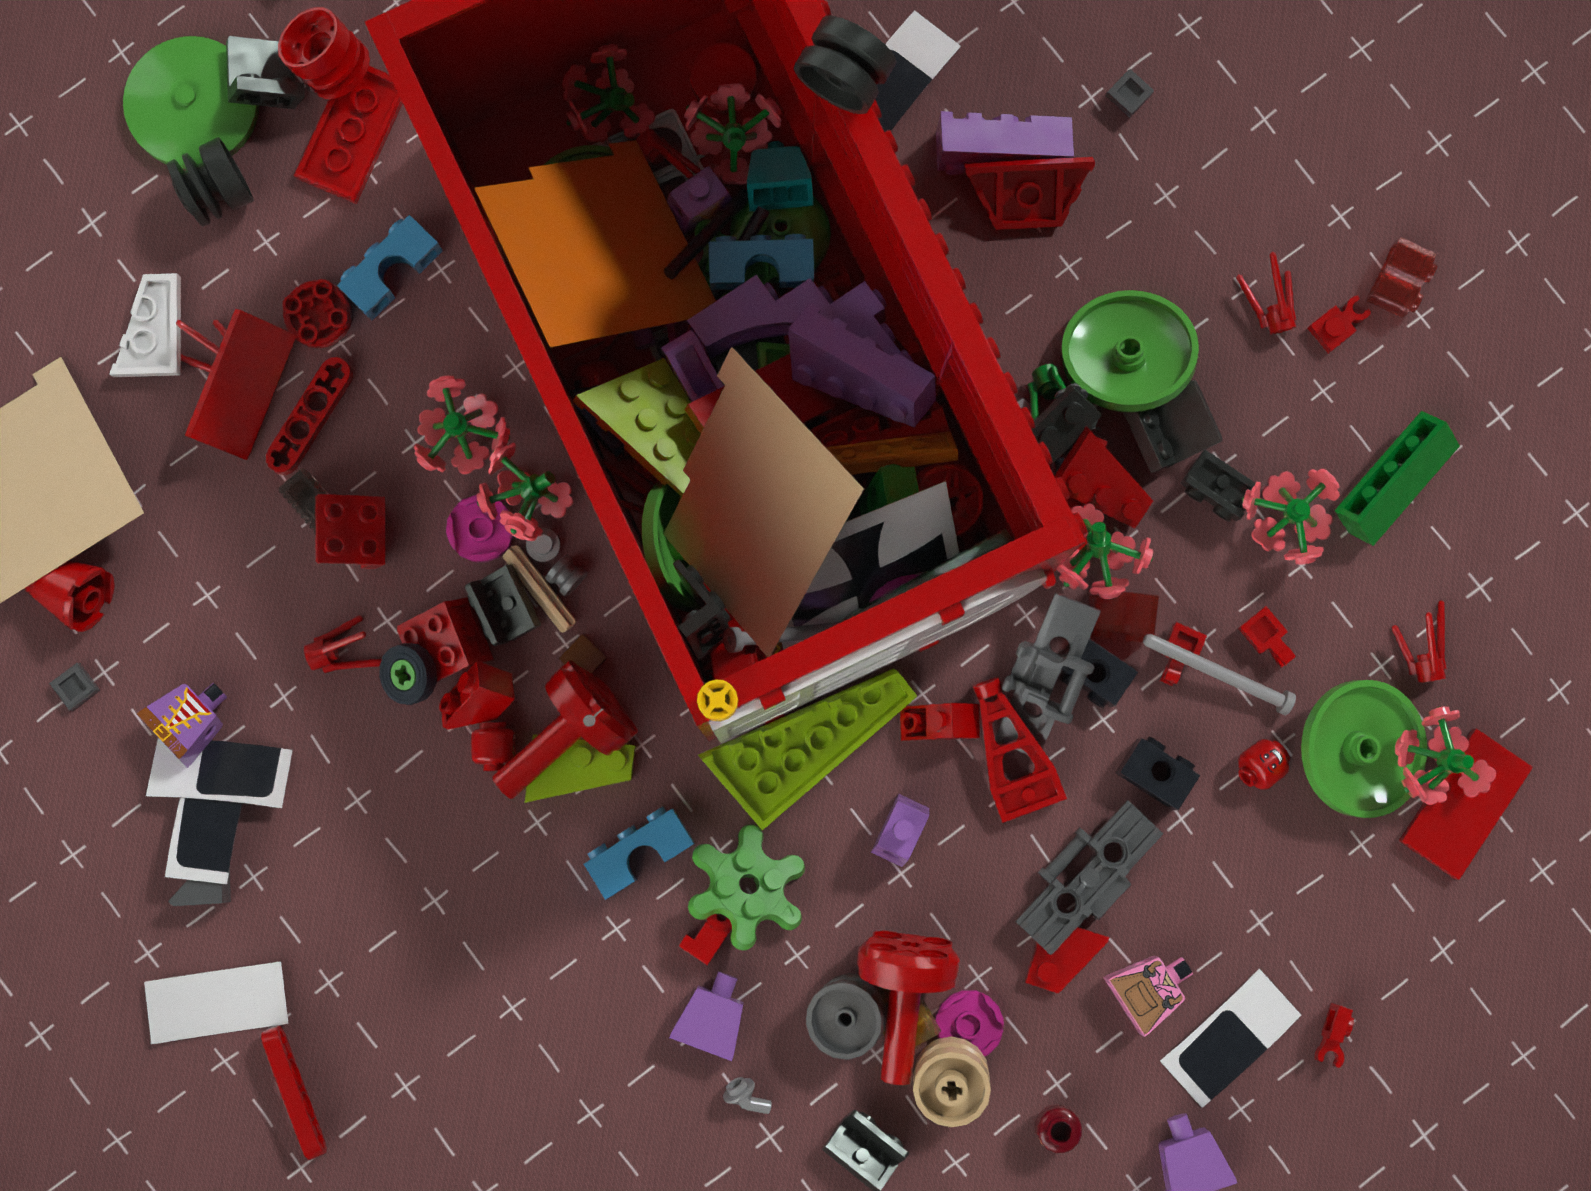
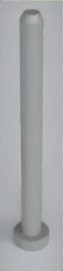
[723,622,841,653]
[1143,634,1296,716]

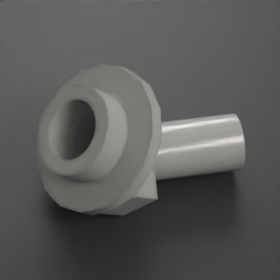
[723,1077,772,1114]

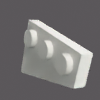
[109,273,181,377]

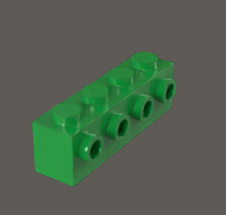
[1334,411,1460,546]

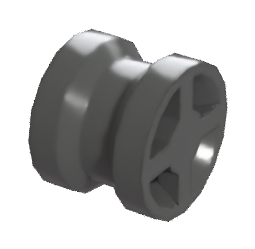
[545,554,588,597]

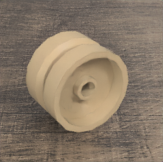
[913,1036,991,1127]

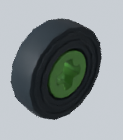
[379,643,437,705]

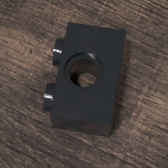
[1058,639,1138,709]
[1115,736,1200,810]

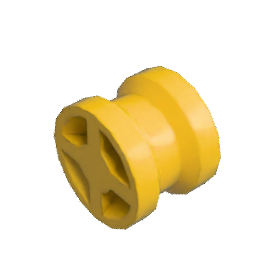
[697,679,738,722]

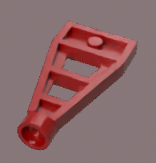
[973,677,1067,823]

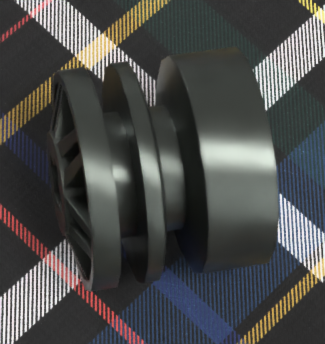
[167,137,254,227]

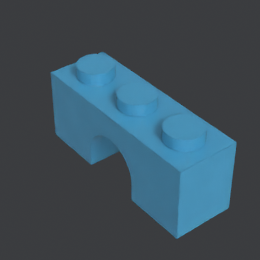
[337,215,443,321]
[709,234,814,290]
[584,807,695,900]

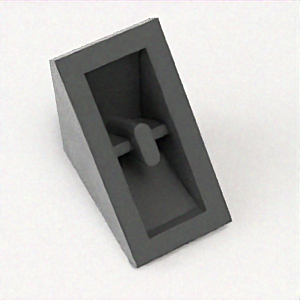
[168,869,231,906]

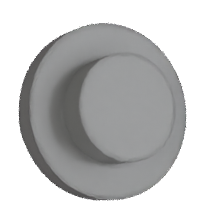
[526,528,560,562]

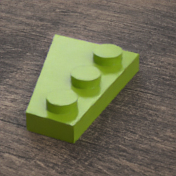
[524,734,636,803]

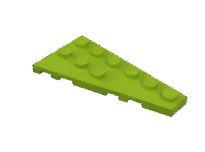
[573,358,701,500]
[698,669,917,830]

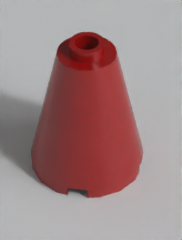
[24,561,115,632]

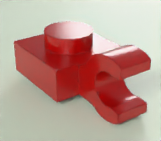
[1238,606,1296,667]
[1160,622,1207,686]
[1315,1003,1354,1068]

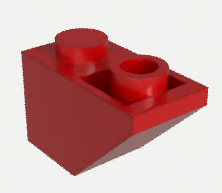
[439,661,515,730]
[900,703,980,741]

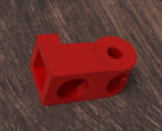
[679,914,732,965]

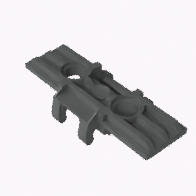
[995,592,1101,755]
[1015,800,1163,955]

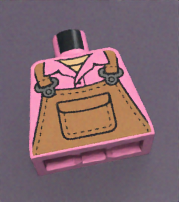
[1103,956,1193,1037]

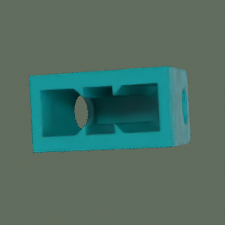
[747,141,814,212]

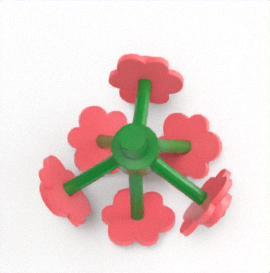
[562,44,656,143]
[684,83,781,185]
[413,376,510,474]
[477,442,573,541]
[1242,469,1340,565]
[1056,503,1153,599]
[1395,707,1496,805]

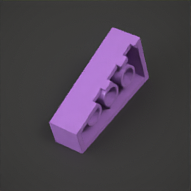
[936,111,1074,175]
[788,303,936,428]

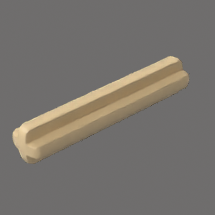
[503,545,577,633]

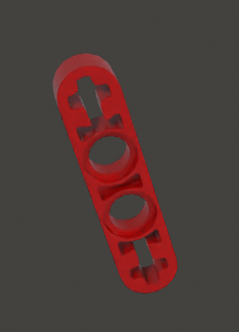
[266,357,353,475]
[261,1025,327,1160]

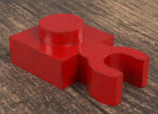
[1307,295,1371,354]

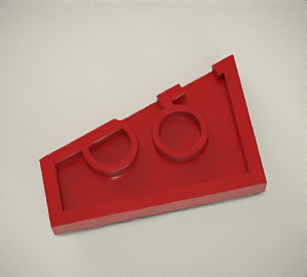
[1054,426,1153,529]

